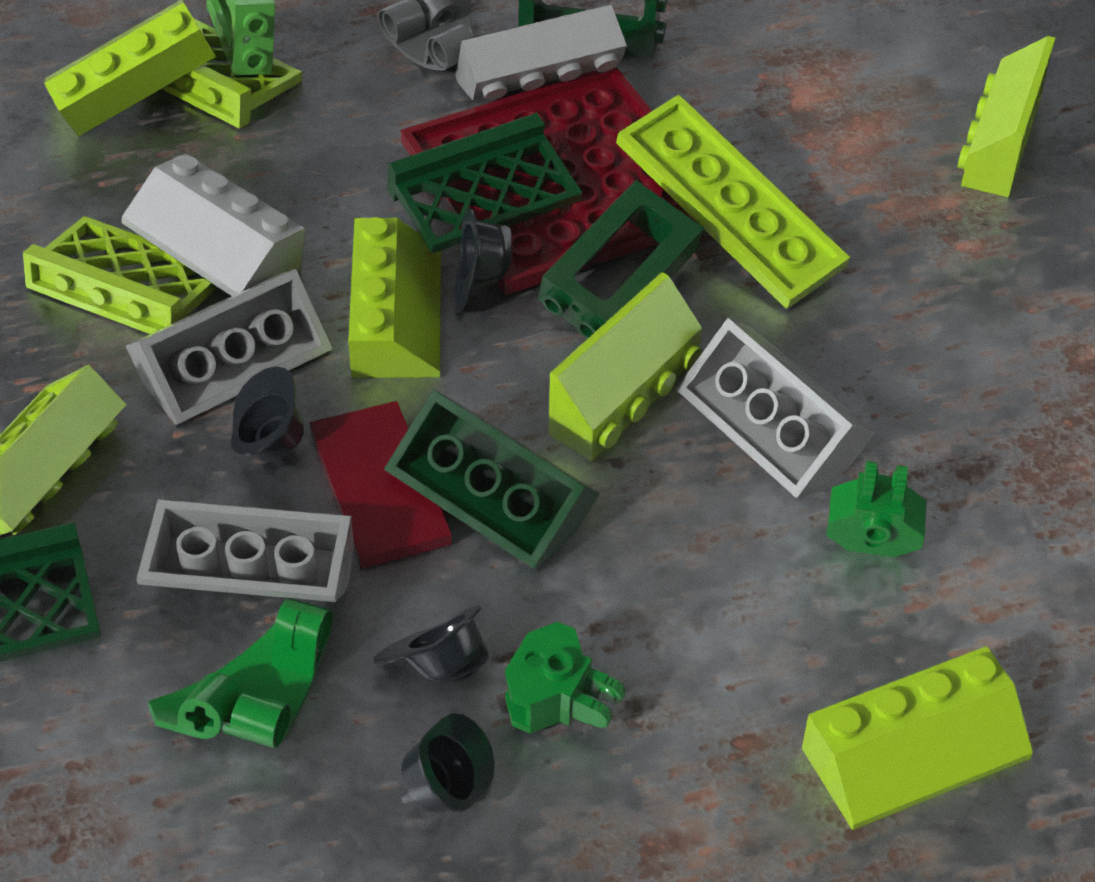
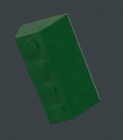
[384,389,600,570]

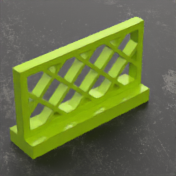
[162,18,302,129]
[23,216,218,334]

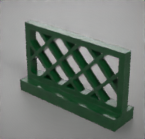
[387,113,582,254]
[0,522,101,662]

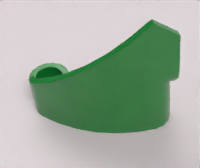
[148,598,333,748]

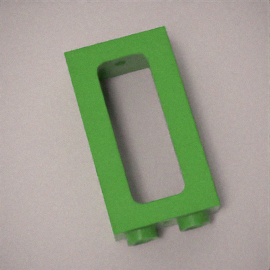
[206,0,275,76]

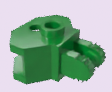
[826,461,927,557]
[505,622,627,734]

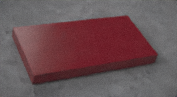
[309,401,452,569]

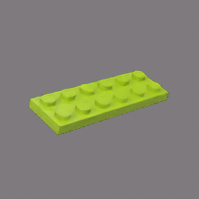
[616,94,850,309]

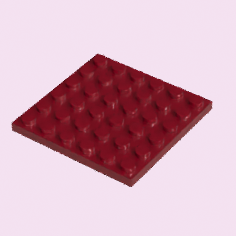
[401,67,700,295]

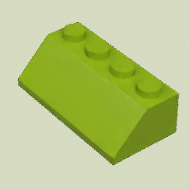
[44,0,216,137]
[957,36,1056,198]
[348,217,441,378]
[548,272,703,461]
[0,364,127,535]
[802,646,1033,830]

